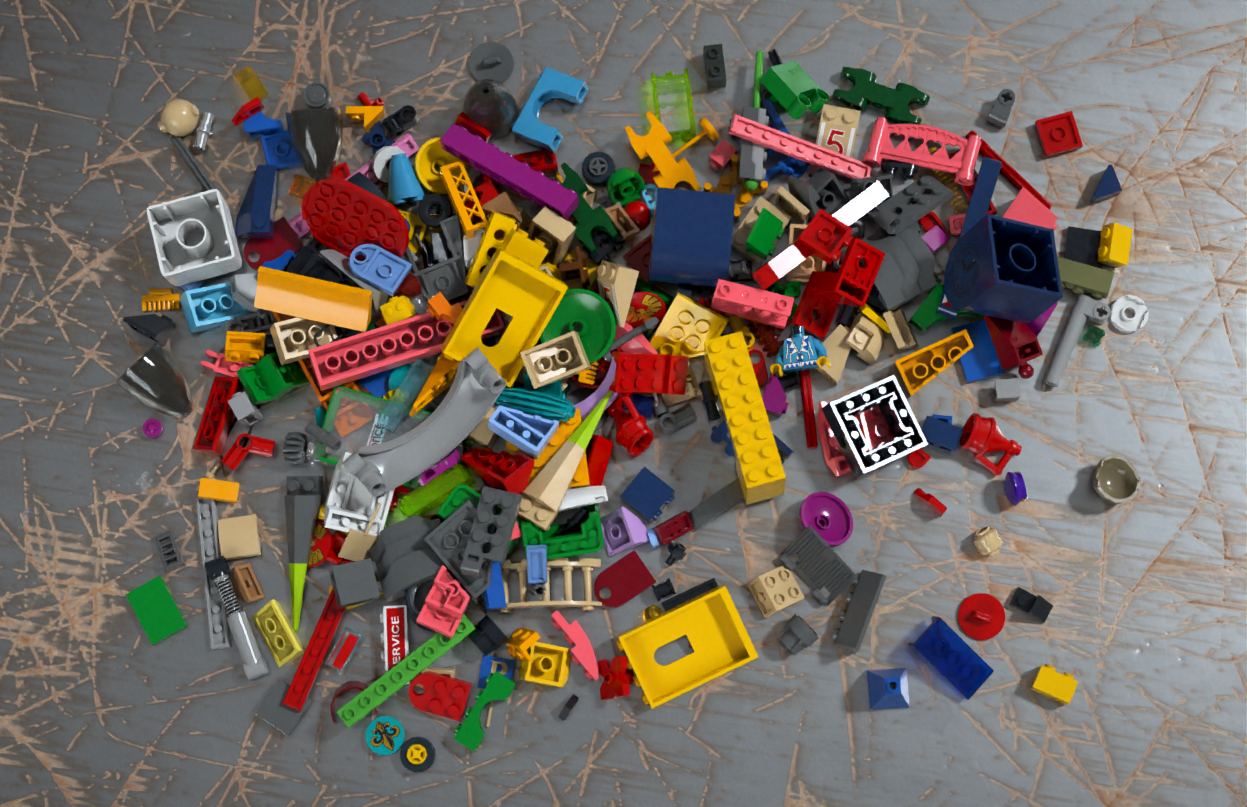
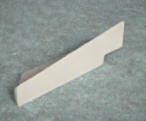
[559,486,608,512]

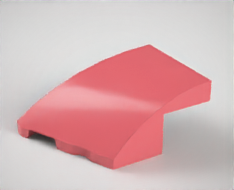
[416,565,470,639]

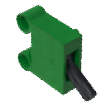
[760,49,830,119]

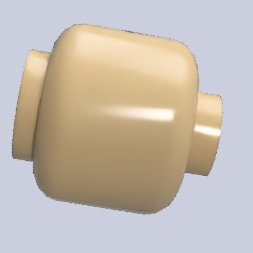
[973,526,1003,557]

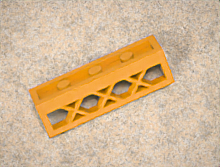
[440,160,487,239]

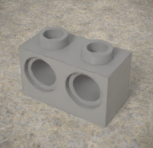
[228,391,264,428]

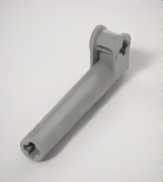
[1043,294,1111,387]

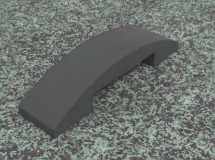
[688,478,744,531]

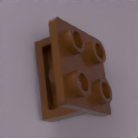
[559,246,590,290]

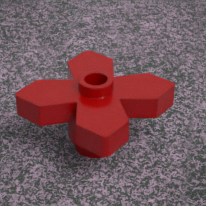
[598,656,634,700]

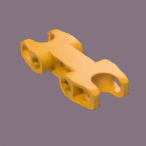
[624,111,701,191]

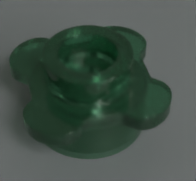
[1083,324,1105,347]

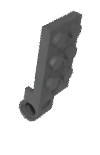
[461,486,522,579]

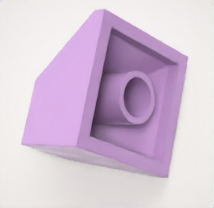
[601,507,650,557]

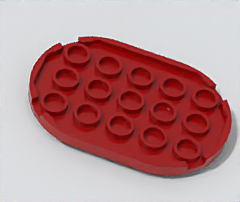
[302,178,409,261]

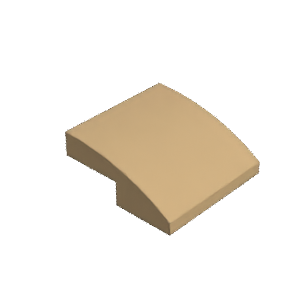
[883,310,919,349]
[218,514,261,560]

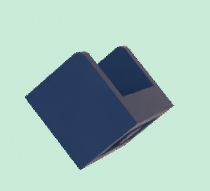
[921,416,964,454]

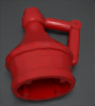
[607,392,654,456]
[960,413,1022,475]

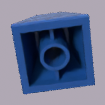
[867,668,910,710]

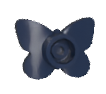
[362,121,395,155]

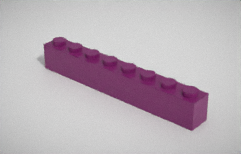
[440,124,579,221]

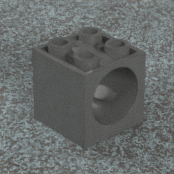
[329,558,382,609]

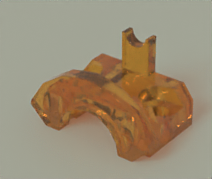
[288,174,317,199]

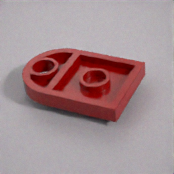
[408,672,472,722]

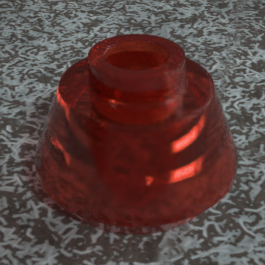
[398,273,422,298]

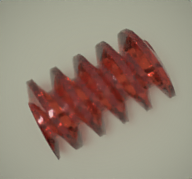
[747,321,784,358]

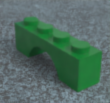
[454,671,517,752]

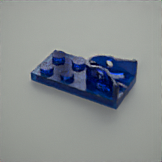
[908,616,994,700]

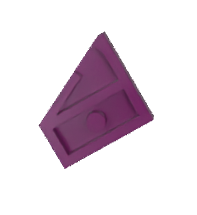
[418,449,460,486]

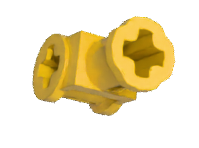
[727,316,755,352]

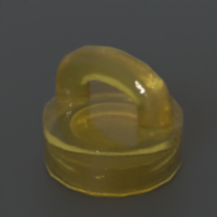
[643,605,663,621]

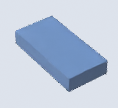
[526,545,548,584]

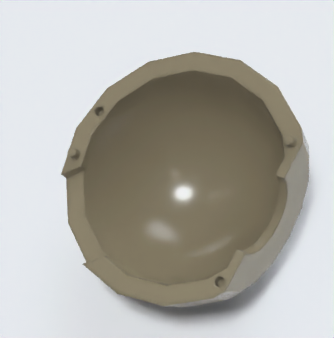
[1093,454,1141,504]

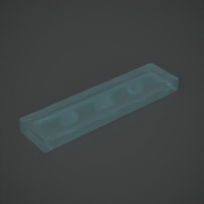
[377,358,434,433]

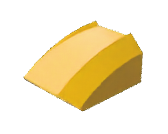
[519,642,571,687]

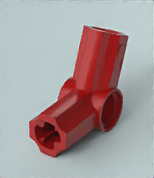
[221,433,275,471]

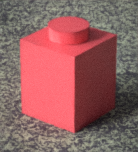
[708,139,738,172]

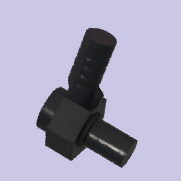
[665,541,686,566]

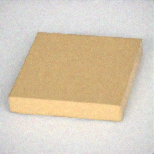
[776,186,810,224]

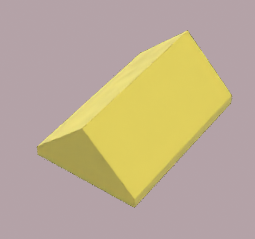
[252,599,305,667]

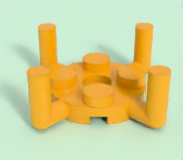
[703,154,768,222]

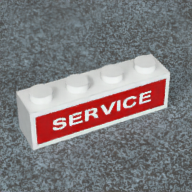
[380,605,411,685]

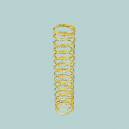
[929,147,968,212]

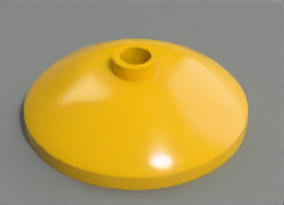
[414,138,468,194]

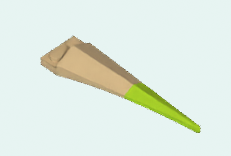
[518,391,612,531]

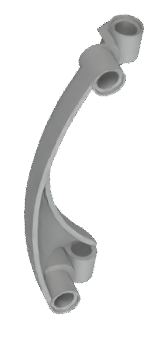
[342,347,506,497]

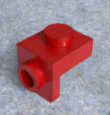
[326,530,347,565]

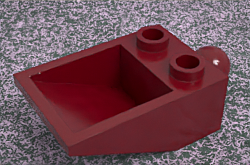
[983,315,1043,379]

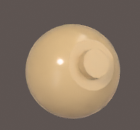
[157,99,199,136]

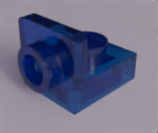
[625,394,654,419]

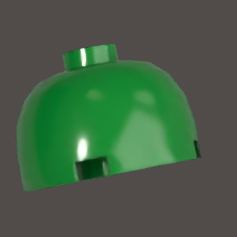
[607,167,645,205]

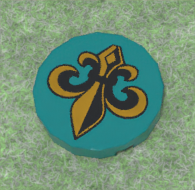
[365,716,405,756]

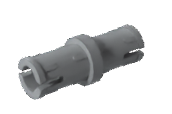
[193,112,214,151]

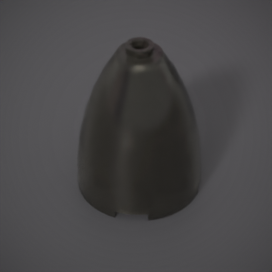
[463,79,519,140]
[286,107,343,182]
[117,343,194,418]

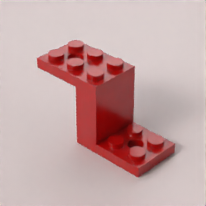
[791,237,885,339]

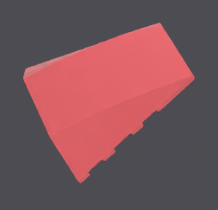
[817,401,894,477]

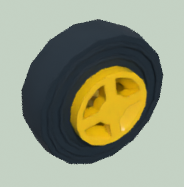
[400,737,436,773]

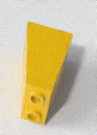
[474,228,549,287]

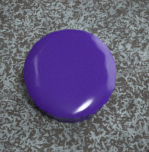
[1004,471,1028,505]

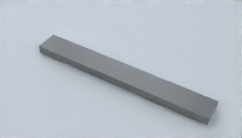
[195,496,231,650]

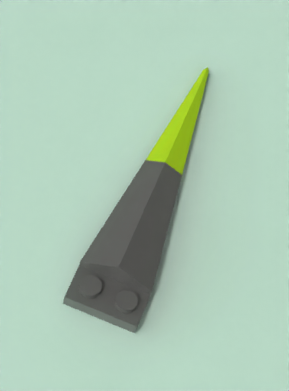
[284,476,323,632]

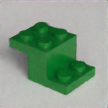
[237,352,310,405]

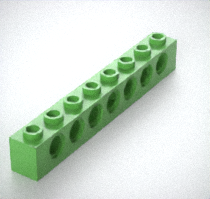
[337,614,476,728]

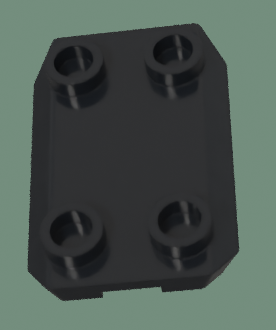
[287,245,343,284]

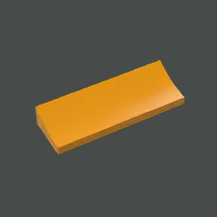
[254,266,372,332]

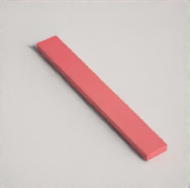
[729,114,872,180]

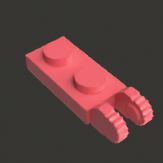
[200,350,255,381]

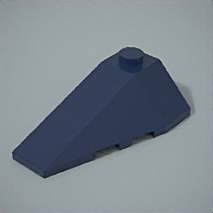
[235,165,277,238]

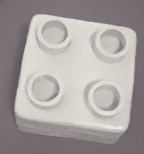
[147,189,242,286]

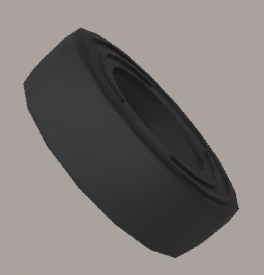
[418,194,452,228]

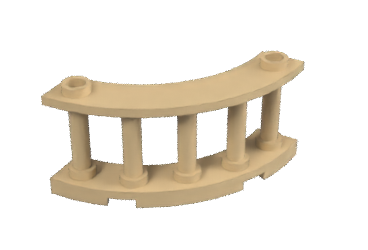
[499,558,602,613]

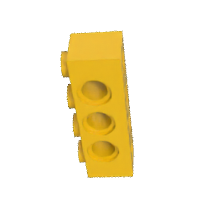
[465,210,517,287]

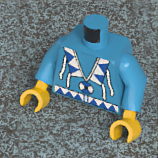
[770,326,831,377]

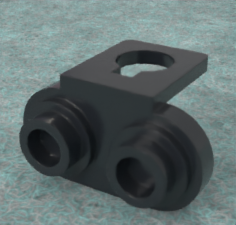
[881,161,919,178]

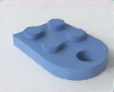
[349,244,412,297]

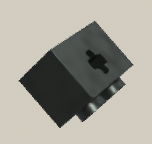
[703,44,726,89]

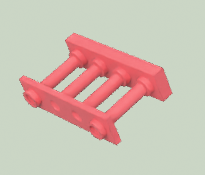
[710,279,794,329]

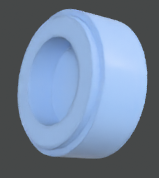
[647,527,660,548]

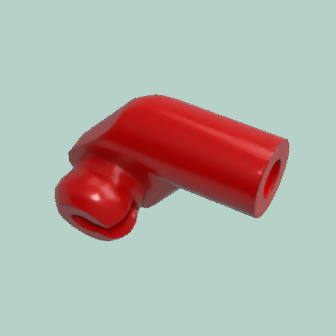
[357,92,384,107]

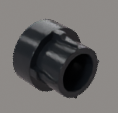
[468,615,509,656]

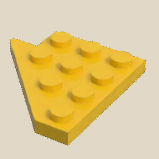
[649,292,729,359]

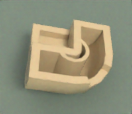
[844,313,885,366]

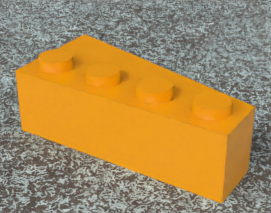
[894,329,974,397]

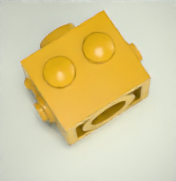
[380,295,416,325]

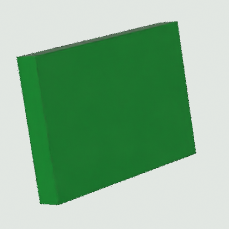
[125,575,188,646]

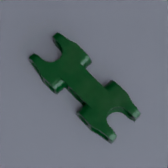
[832,67,930,124]
[560,162,619,254]

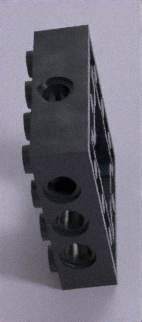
[822,375,928,479]

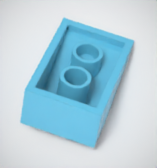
[180,282,249,333]

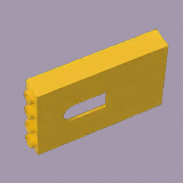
[441,247,568,388]
[616,584,758,708]

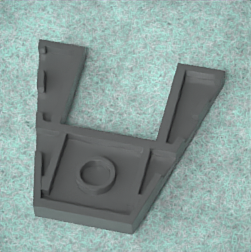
[401,215,469,301]

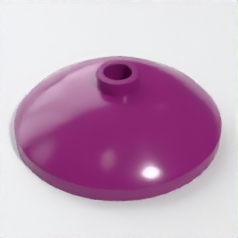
[799,492,853,547]

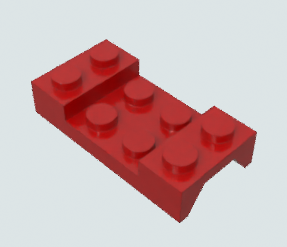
[609,352,688,395]

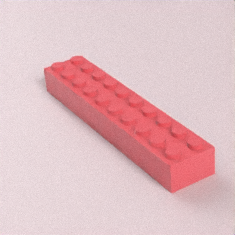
[308,300,505,391]

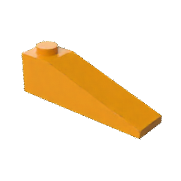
[409,353,460,417]

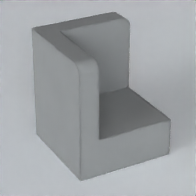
[994,378,1020,402]

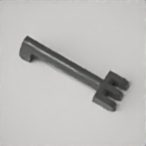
[603,317,658,362]

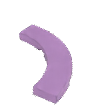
[573,357,619,422]

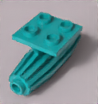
[495,372,576,421]

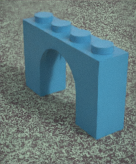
[512,67,589,153]

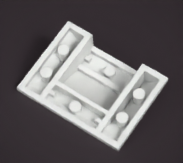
[324,452,395,537]

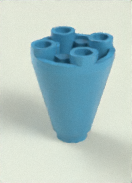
[387,153,425,206]

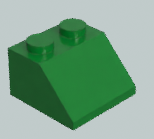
[745,208,785,260]

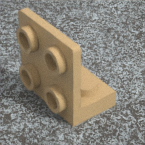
[747,565,804,619]

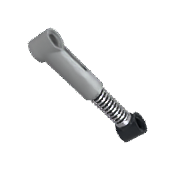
[205,555,269,681]

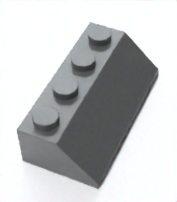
[832,570,887,653]

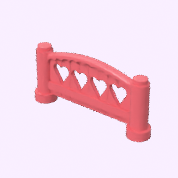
[862,117,981,186]

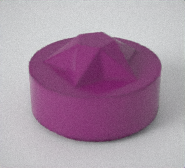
[143,419,163,439]

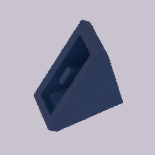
[1090,164,1122,204]

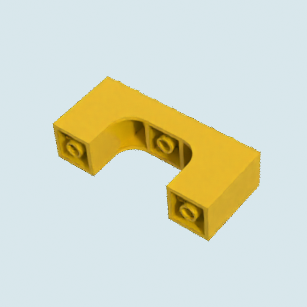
[704,331,786,505]

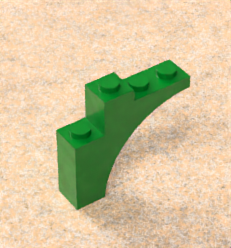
[909,283,984,334]

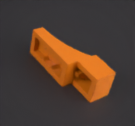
[427,292,463,324]

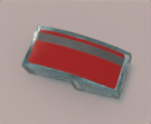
[325,627,362,673]

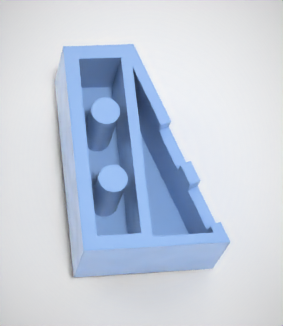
[488,405,559,460]

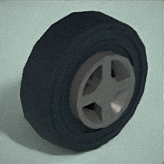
[582,152,615,186]

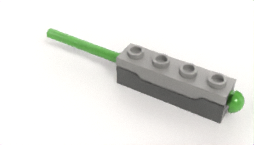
[737,51,769,191]

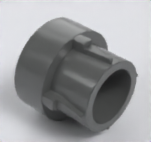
[778,613,819,654]

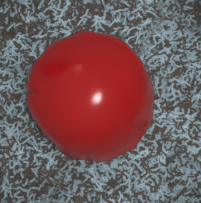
[623,201,651,231]

